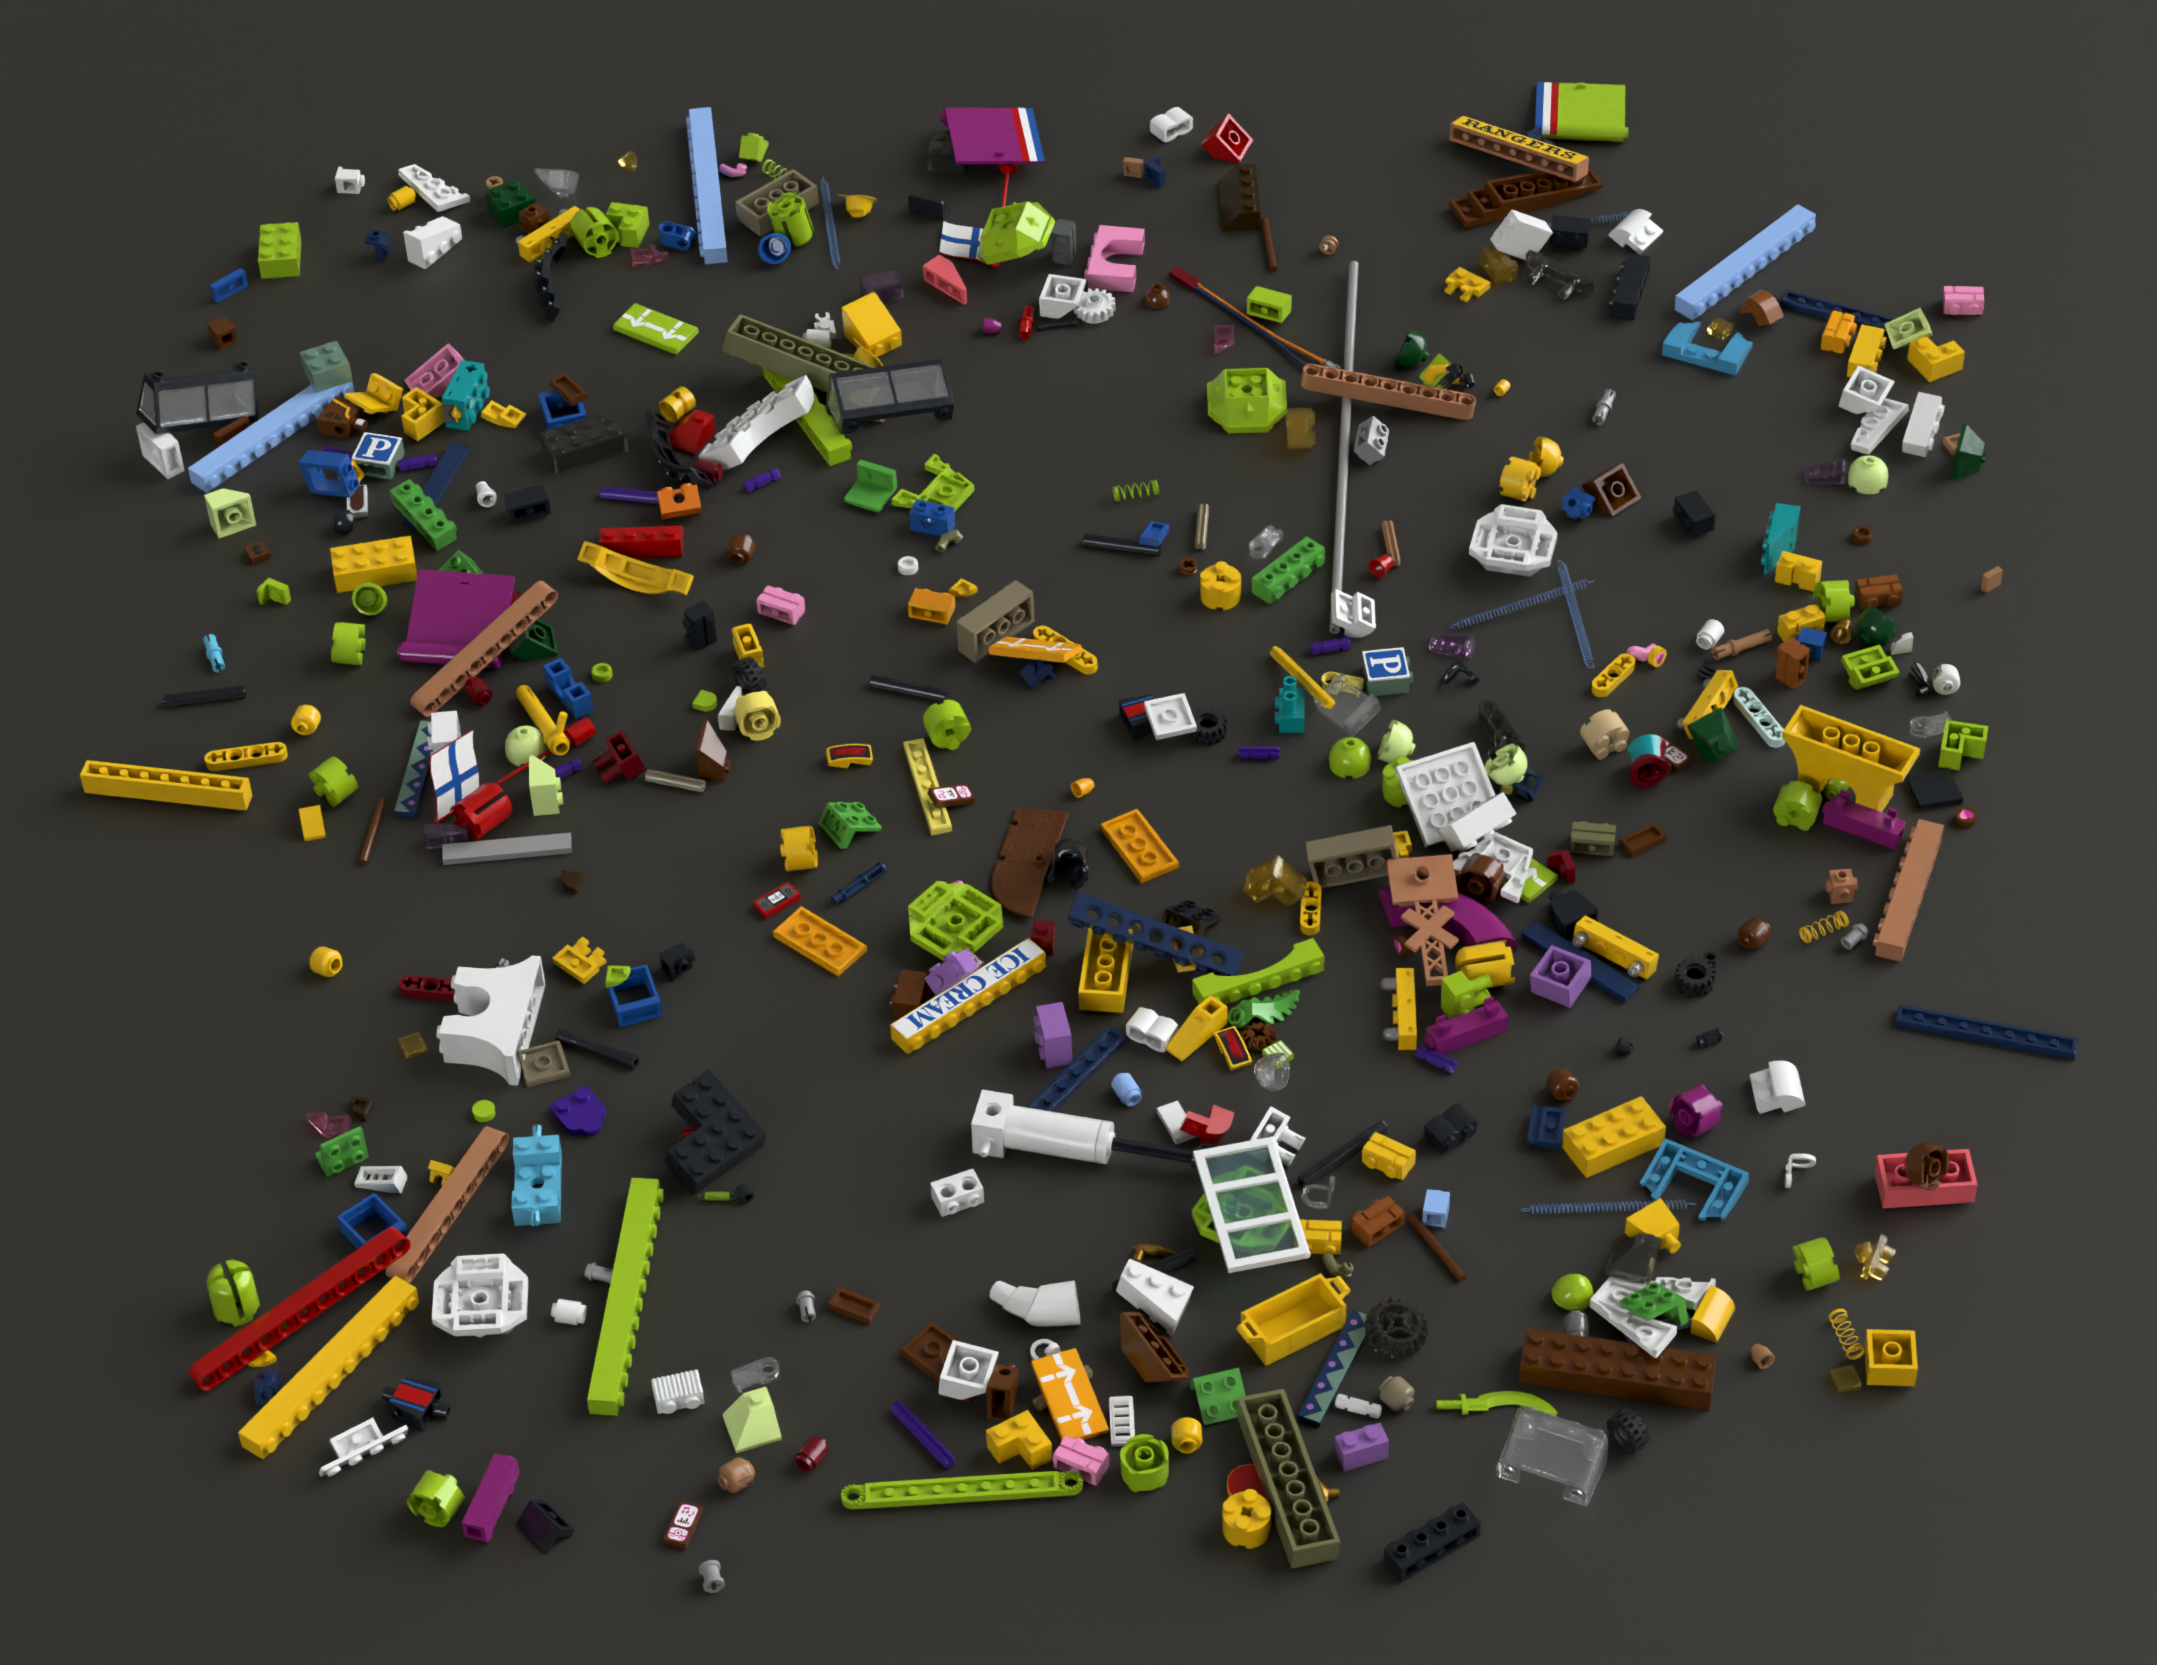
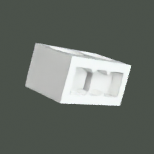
[930,1169,984,1217]

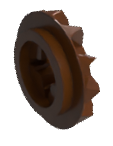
[1241,1021,1277,1051]

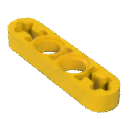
[1033,626,1098,675]
[204,742,288,771]

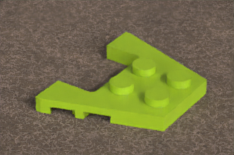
[892,454,974,512]

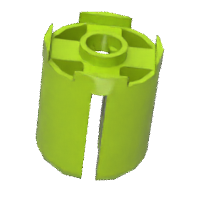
[767,192,813,248]
[571,207,619,258]
[206,1260,260,1327]

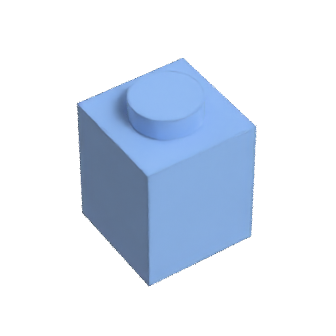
[1422,1189,1450,1228]

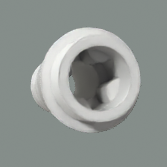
[476,481,497,507]

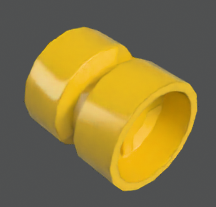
[659,386,696,422]

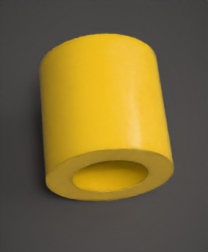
[1494,379,1510,396]

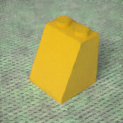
[842,292,902,357]

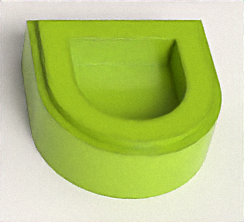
[692,690,717,712]

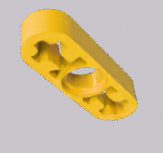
[1591,654,1635,697]
[1300,882,1321,936]

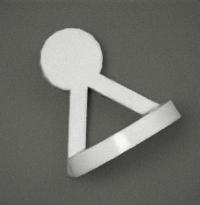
[1784,1154,1816,1188]
[1030,1339,1061,1360]

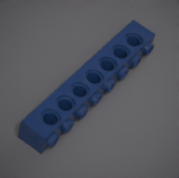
[1067,892,1244,976]

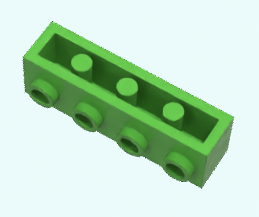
[390,479,457,551]
[1252,536,1325,604]

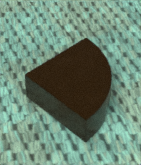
[561,870,583,894]
[351,1096,374,1122]

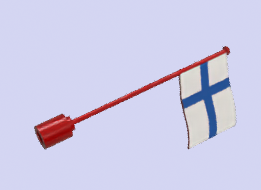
[939,164,1018,268]
[430,717,596,825]

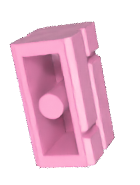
[1942,286,1984,315]
[757,585,805,625]
[1053,1436,1110,1486]

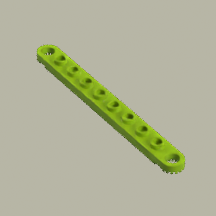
[841,1470,1083,1509]

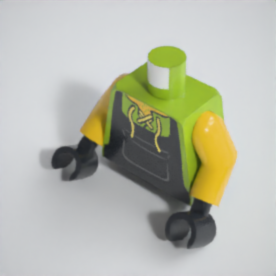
[1419,353,1475,389]

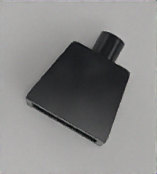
[1548,889,1599,939]

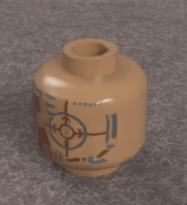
[718,1458,755,1493]

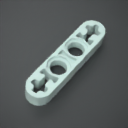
[1733,687,1785,748]

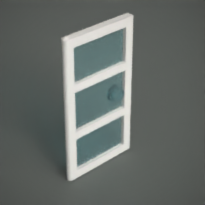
[1193,1137,1311,1273]

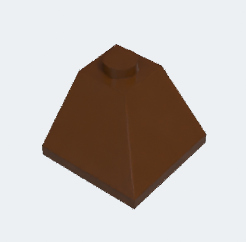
[696,720,731,781]

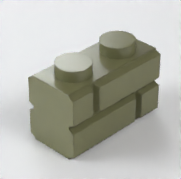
[1570,821,1616,856]

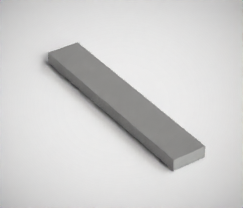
[442,833,572,865]

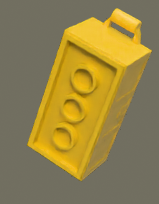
[1236,1273,1351,1366]

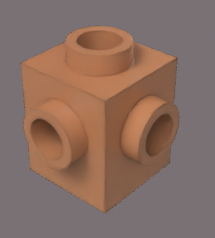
[1825,869,1858,904]

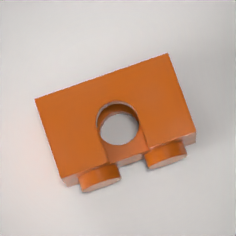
[657,483,701,520]

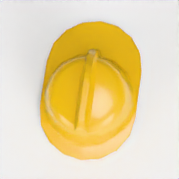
[838,194,877,218]
[852,339,883,367]

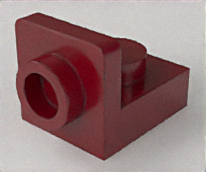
[1547,850,1576,884]

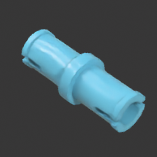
[203,634,225,672]

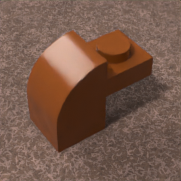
[1738,290,1784,326]

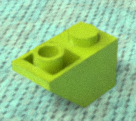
[739,133,769,162]

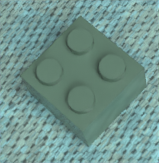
[300,341,353,393]

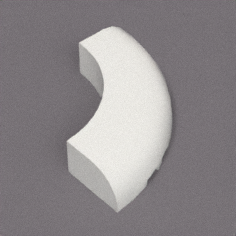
[698,375,814,470]

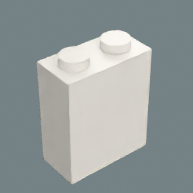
[1490,210,1553,262]

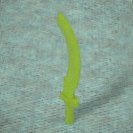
[1436,1391,1558,1418]

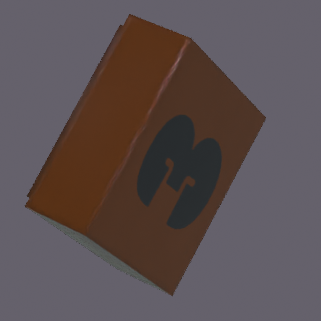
[244,541,271,564]

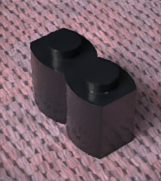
[1424,1103,1477,1152]

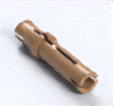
[1712,629,1772,660]

